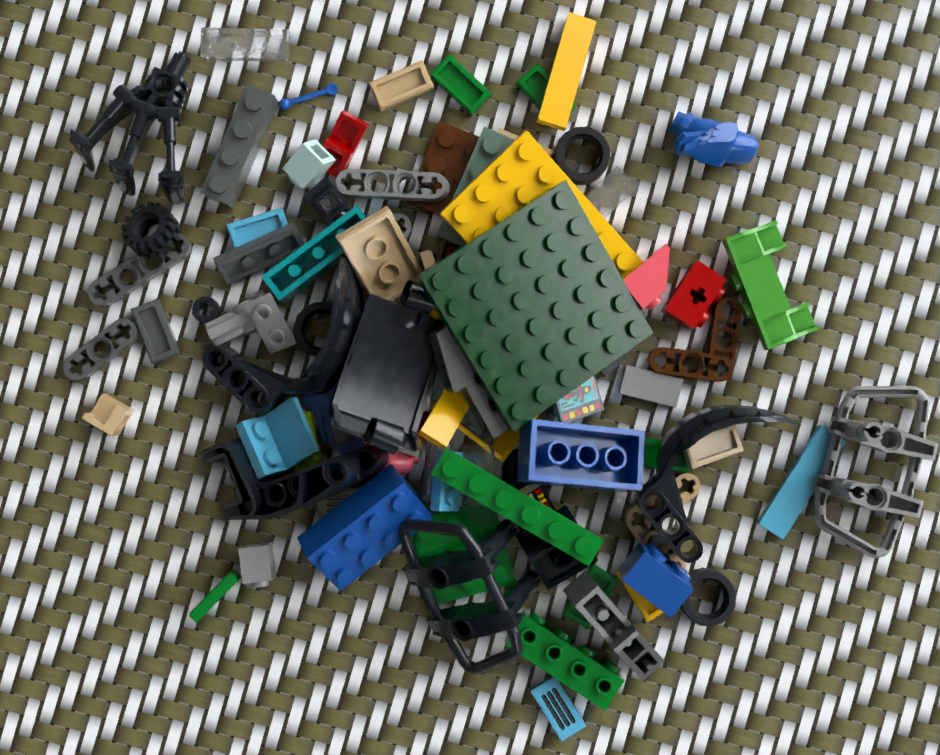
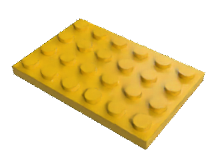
[438,130,643,279]

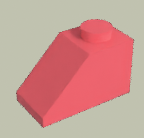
[623,244,670,311]

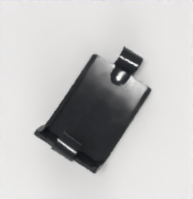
[328,279,444,458]

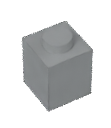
[238,542,276,588]

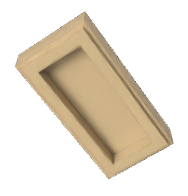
[369,60,434,112]
[683,425,744,469]

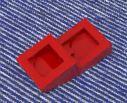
[323,110,370,178]

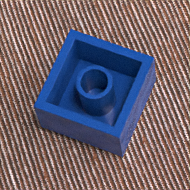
[619,541,694,618]

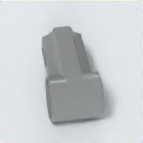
[205,298,257,346]

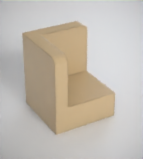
[82,393,134,436]

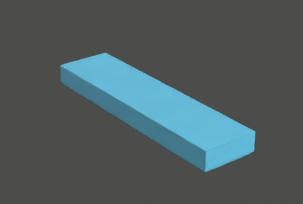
[756,425,846,539]

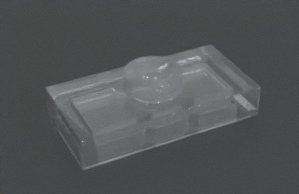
[586,166,638,219]

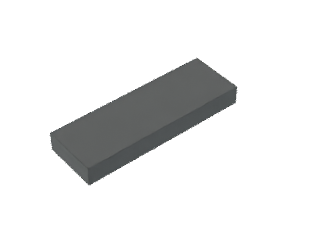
[213,222,305,285]

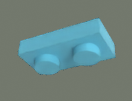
[430,450,463,511]

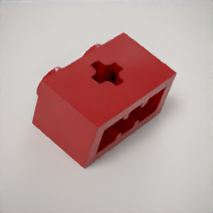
[660,260,727,331]

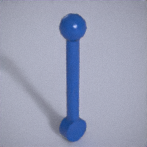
[279,83,338,110]

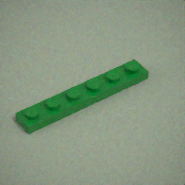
[431,448,604,566]

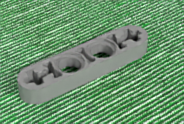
[336,169,450,202]

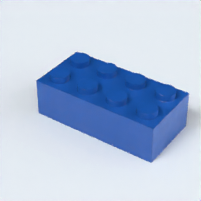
[517,419,645,492]
[297,464,434,591]

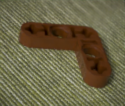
[647,297,742,382]

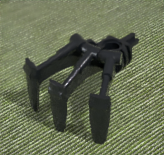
[69,51,191,204]

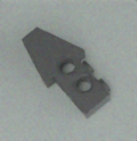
[428,324,509,439]
[563,571,665,681]

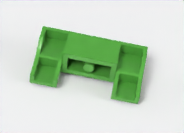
[722,220,819,351]

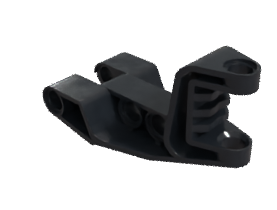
[200,437,389,521]

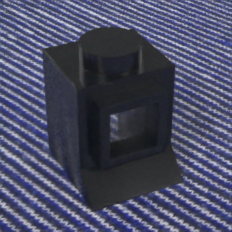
[303,176,352,226]

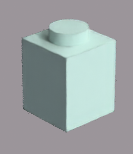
[282,139,336,189]

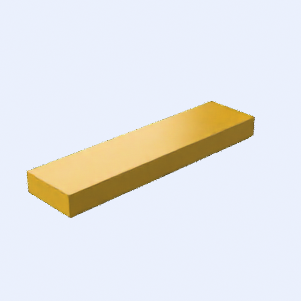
[536,12,596,131]

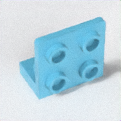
[235,397,319,480]

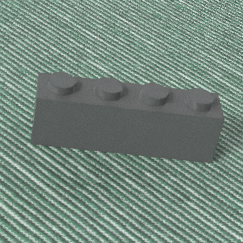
[200,84,279,210]

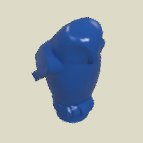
[668,111,759,167]

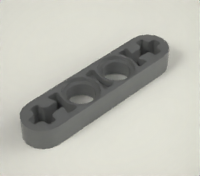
[88,233,192,307]

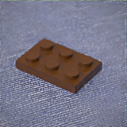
[407,121,479,217]

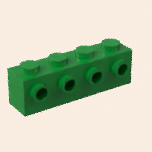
[504,610,625,711]

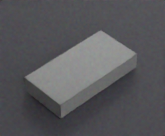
[618,365,683,408]

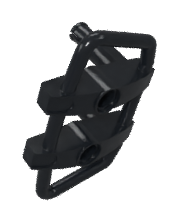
[398,518,540,674]

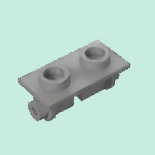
[243,290,297,354]

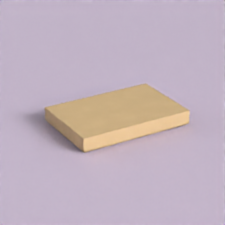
[335,206,423,301]

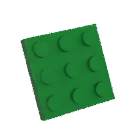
[412,501,516,605]

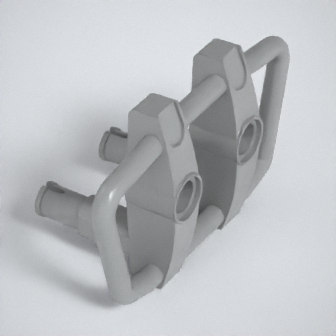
[812,386,939,558]

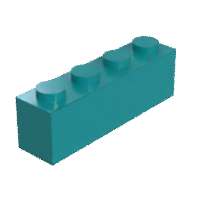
[261,205,367,303]

